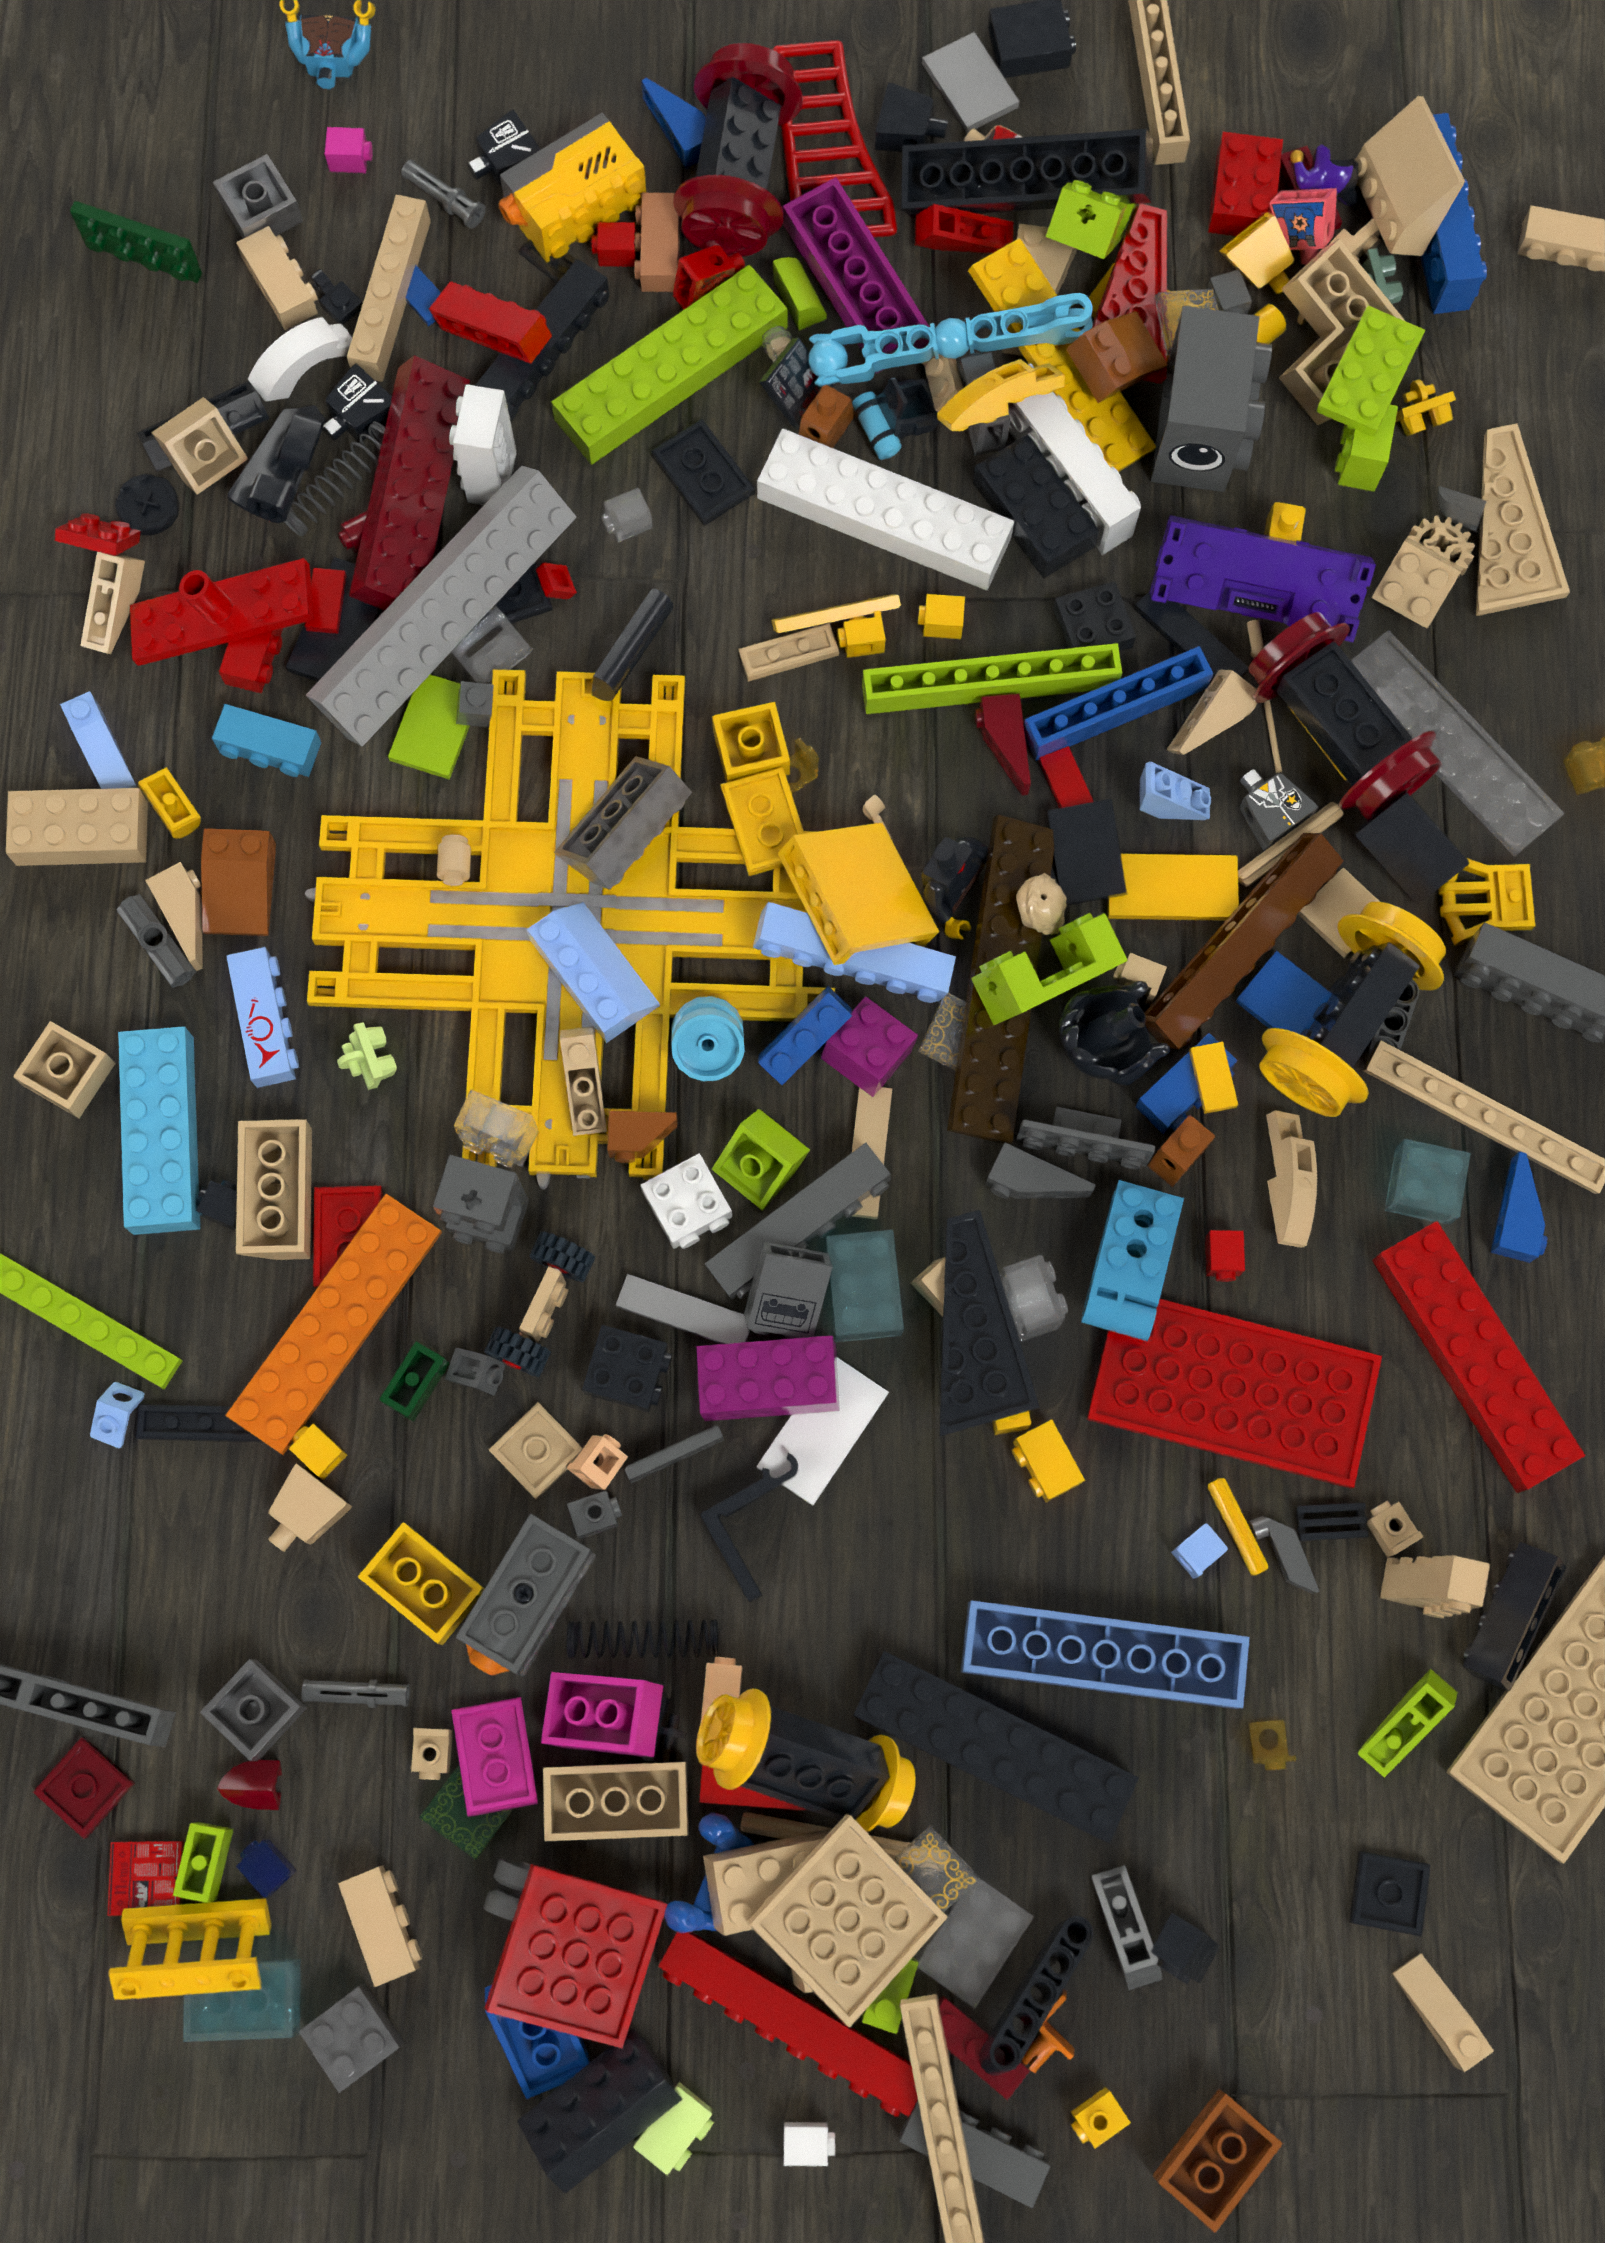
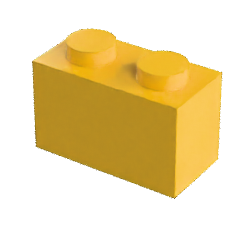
[1012,1420,1085,1502]

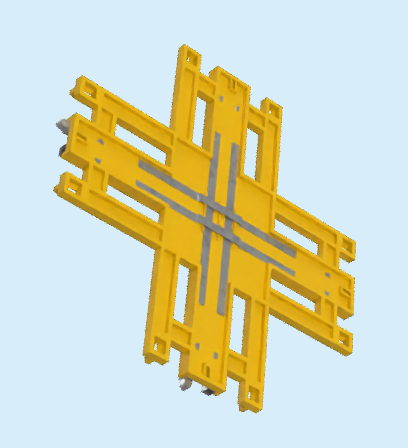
[305,669,835,1190]

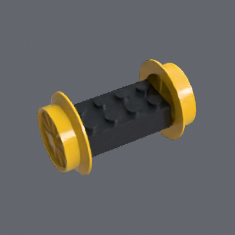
[1259,902,1446,1117]

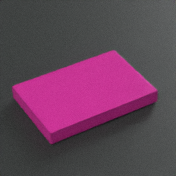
[452,1697,538,1817]

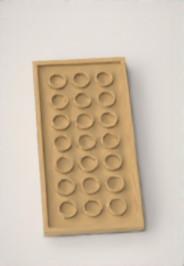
[1446,1555,1605,1864]

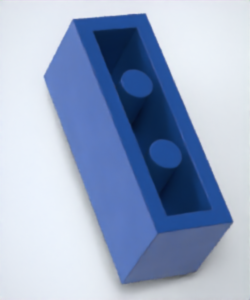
[758,986,852,1085]
[1135,1033,1238,1134]

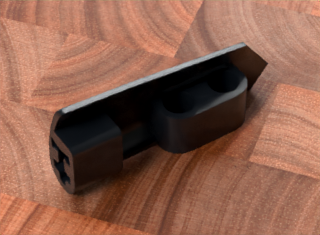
[228,405,326,523]

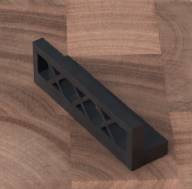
[137,381,270,471]

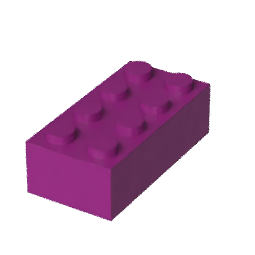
[697,1336,840,1421]

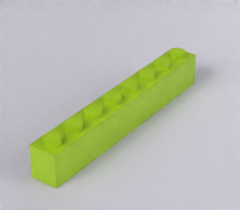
[862,643,1122,714]

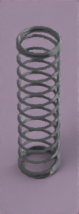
[284,422,385,536]

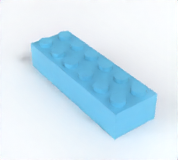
[118,1027,200,1235]

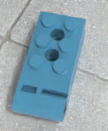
[1081,1180,1184,1341]

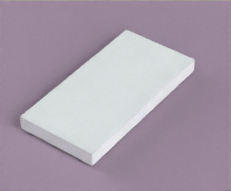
[757,1357,889,1506]

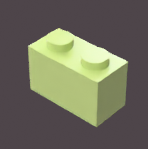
[633,2082,714,2176]

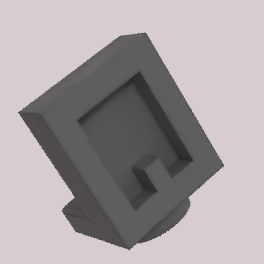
[445,1347,505,1395]

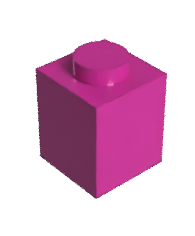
[325,127,372,173]

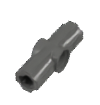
[116,894,196,988]

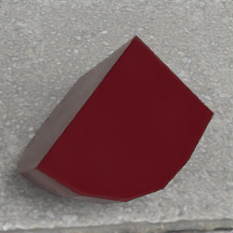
[217,1760,282,1810]

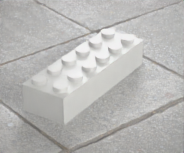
[1008,363,1141,555]

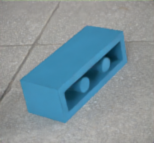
[212,704,322,777]

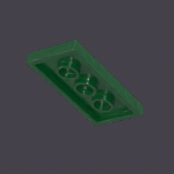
[70,201,202,283]

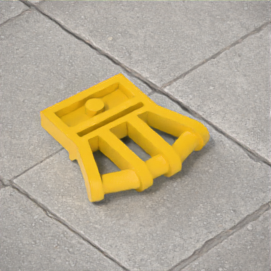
[1438,858,1535,946]

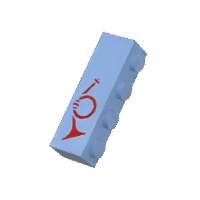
[227,947,299,1088]

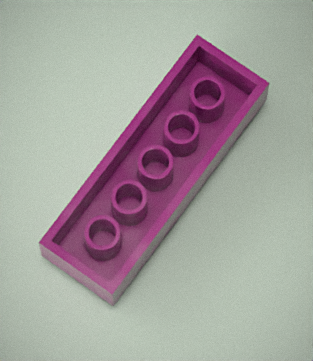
[783,177,929,374]

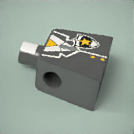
[1240,769,1318,851]

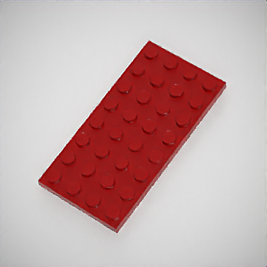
[1086,1299,1382,1489]

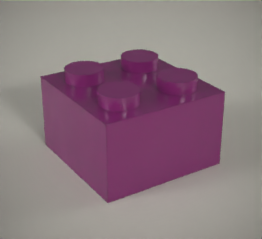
[821,996,918,1097]

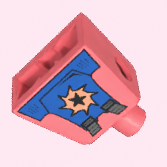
[1270,188,1337,265]

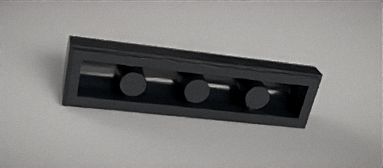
[591,588,674,701]

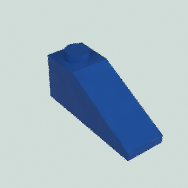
[641,78,706,168]
[1491,1152,1547,1263]

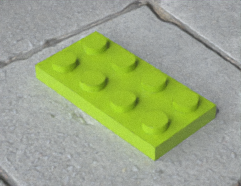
[1316,305,1425,437]

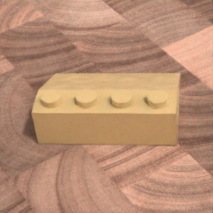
[1355,96,1465,256]

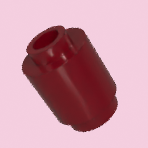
[338,511,367,553]

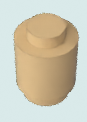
[437,835,471,886]

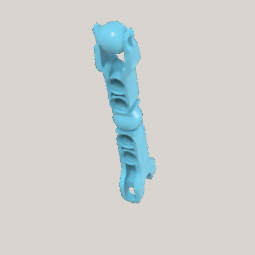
[808,293,1093,387]

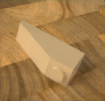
[80,552,145,654]
[1167,670,1257,755]
[145,862,202,971]
[1391,1953,1494,2072]

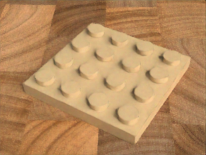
[747,1814,948,2028]

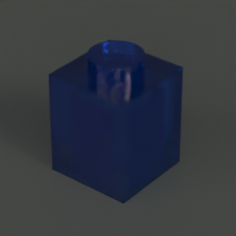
[236,1839,297,1898]

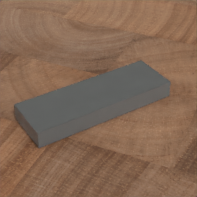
[624,1425,724,1483]

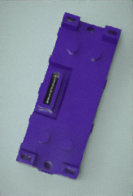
[1150,515,1376,642]

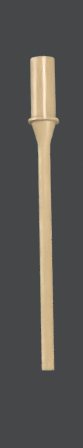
[1247,620,1282,773]

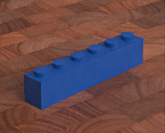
[1024,646,1214,761]

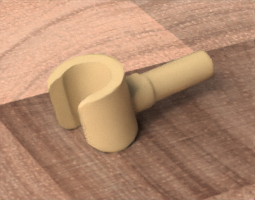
[863,795,891,838]

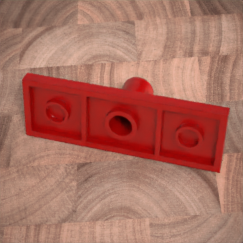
[130,558,314,666]

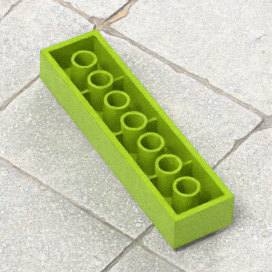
[551,265,788,465]

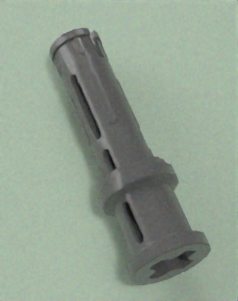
[401,159,485,229]

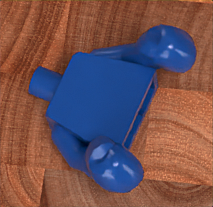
[664,1813,755,1933]

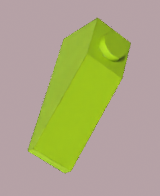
[1357,1669,1458,1777]

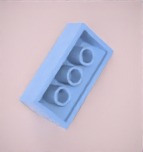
[527,902,660,1043]

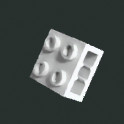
[640,1153,732,1249]

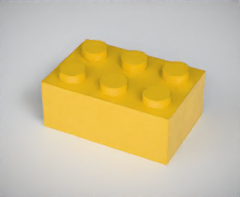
[358,1522,485,1645]

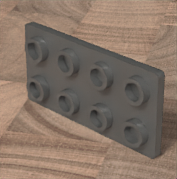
[1016,1107,1155,1169]

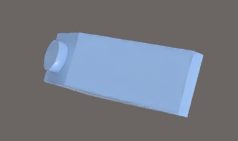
[60,691,137,789]

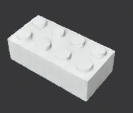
[449,384,517,505]

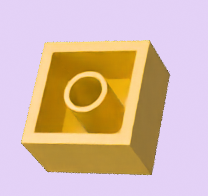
[712,702,790,783]

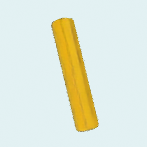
[1208,1478,1268,1575]

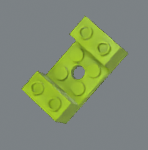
[1046,180,1137,259]
[971,913,1128,1025]

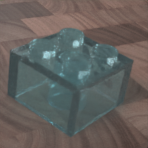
[1385,1139,1471,1225]

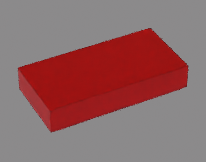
[305,568,347,634]
[1038,746,1094,808]

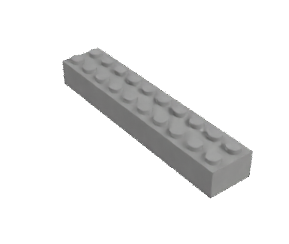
[306,466,576,747]

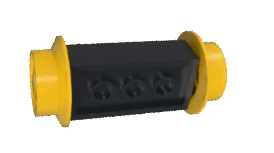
[696,1689,915,1832]

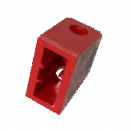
[673,245,745,310]

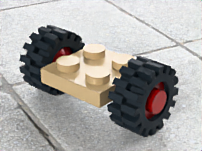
[484,1231,595,1377]

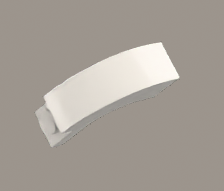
[248,317,352,402]

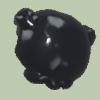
[1058,981,1170,1086]

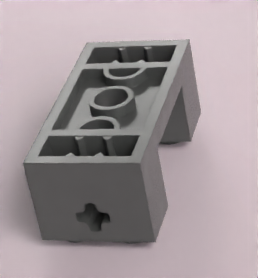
[433,1155,529,1254]

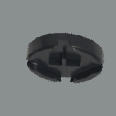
[115,474,180,536]

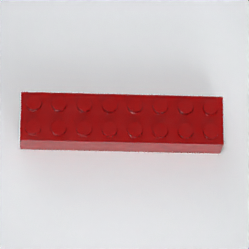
[1372,1221,1585,1493]

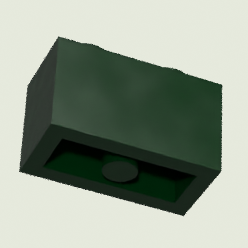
[379,1341,450,1422]

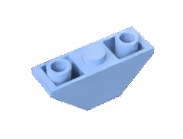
[1140,762,1211,820]

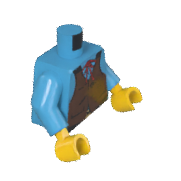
[280,0,375,89]

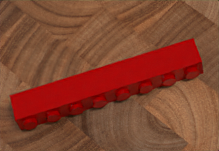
[658,1932,918,2117]

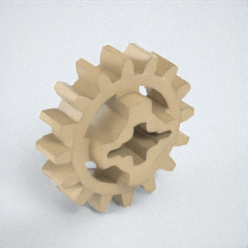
[1407,516,1475,575]

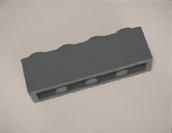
[898,2100,1050,2208]

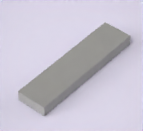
[616,1274,751,1344]

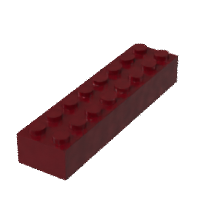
[349,355,470,610]

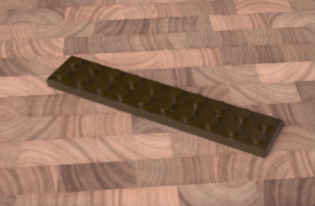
[947,815,1054,1144]

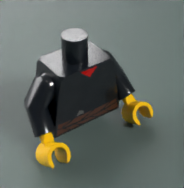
[921,837,989,940]

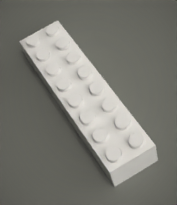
[757,428,1014,590]

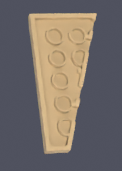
[1476,424,1570,616]

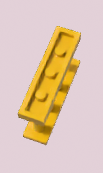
[109,1898,271,2000]

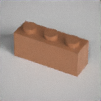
[635,193,680,292]

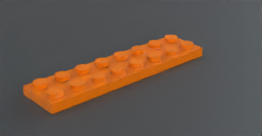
[225,1194,442,1455]

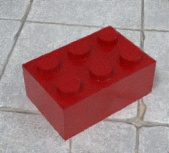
[1208,132,1283,236]

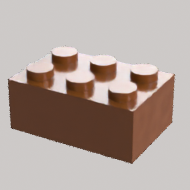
[1152,2089,1283,2233]

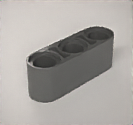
[1363,979,1419,1065]

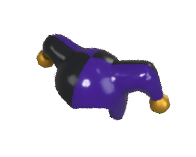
[1290,145,1361,206]

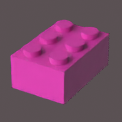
[541,1672,663,1757]

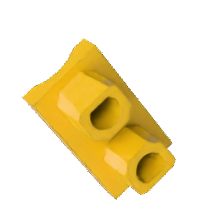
[1395,379,1456,436]

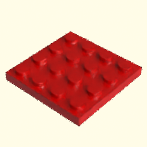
[484,1864,668,2048]

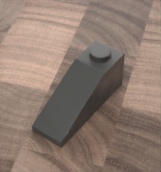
[985,1142,1096,1199]
[1091,1865,1163,1990]

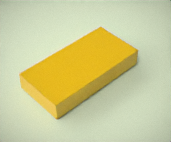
[1189,1042,1238,1114]

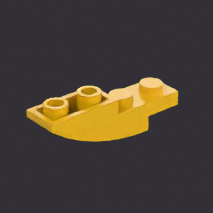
[937,359,1065,431]

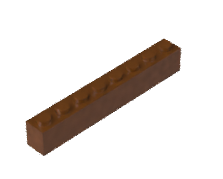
[1144,833,1344,1049]

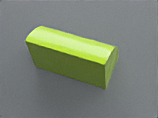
[773,257,827,331]

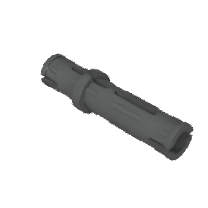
[302,1679,410,1708]

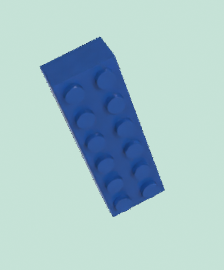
[1421,113,1487,314]

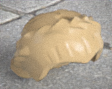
[1016,873,1067,935]

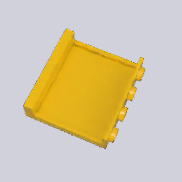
[778,822,939,965]

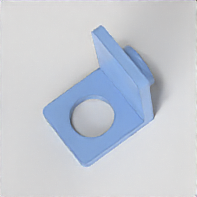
[90,1382,145,1448]
[1171,1524,1228,1579]

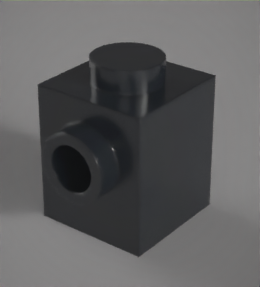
[196,1180,237,1231]

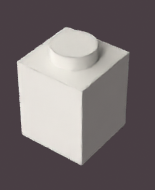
[784,2122,835,2166]

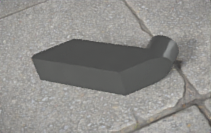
[1248,1516,1320,1594]

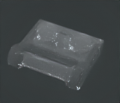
[451,606,533,684]

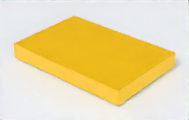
[721,767,804,876]

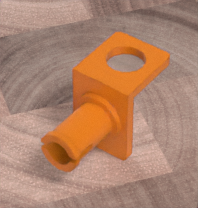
[1021,1989,1074,2073]

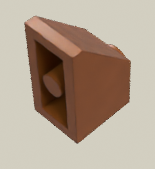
[607,1111,678,1163]

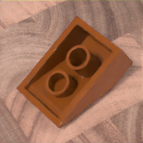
[1066,311,1168,403]
[201,829,276,936]

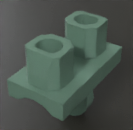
[1362,248,1403,304]

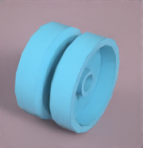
[671,996,745,1081]

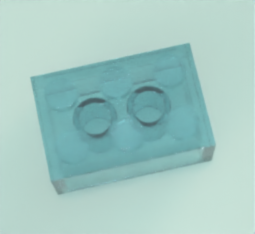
[825,1230,904,1342]
[183,1959,301,2042]

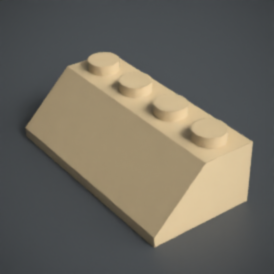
[236,1120,312,1260]

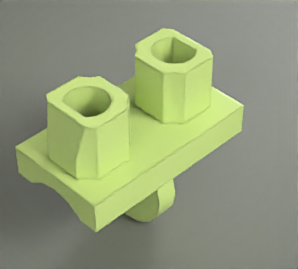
[337,1022,397,1090]

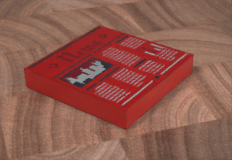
[108,1841,184,1916]

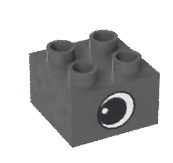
[1151,306,1272,492]

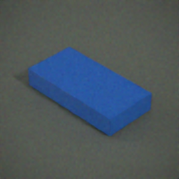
[406,264,441,327]

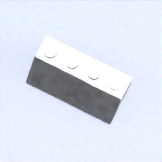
[554,756,692,890]

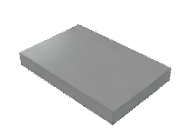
[922,32,1019,133]

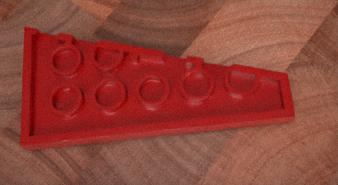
[1092,203,1167,384]

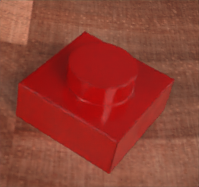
[536,563,576,599]

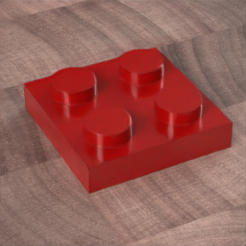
[55,514,141,556]

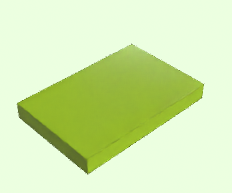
[388,675,470,780]

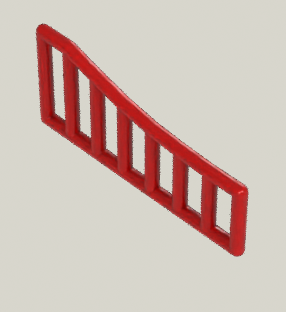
[772,40,897,238]

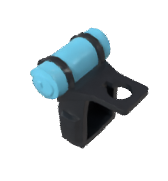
[852,378,940,460]

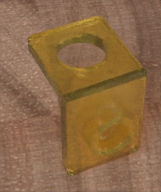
[788,737,819,794]
[1249,1720,1296,1770]

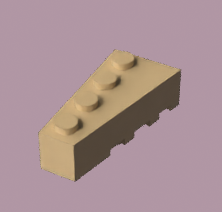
[1002,224,1077,355]
[1380,1556,1490,1618]

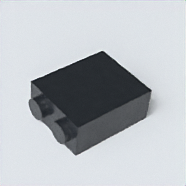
[987,0,1076,78]

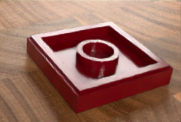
[33,1737,135,1839]

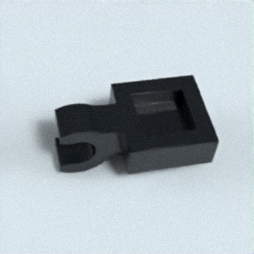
[310,269,363,326]

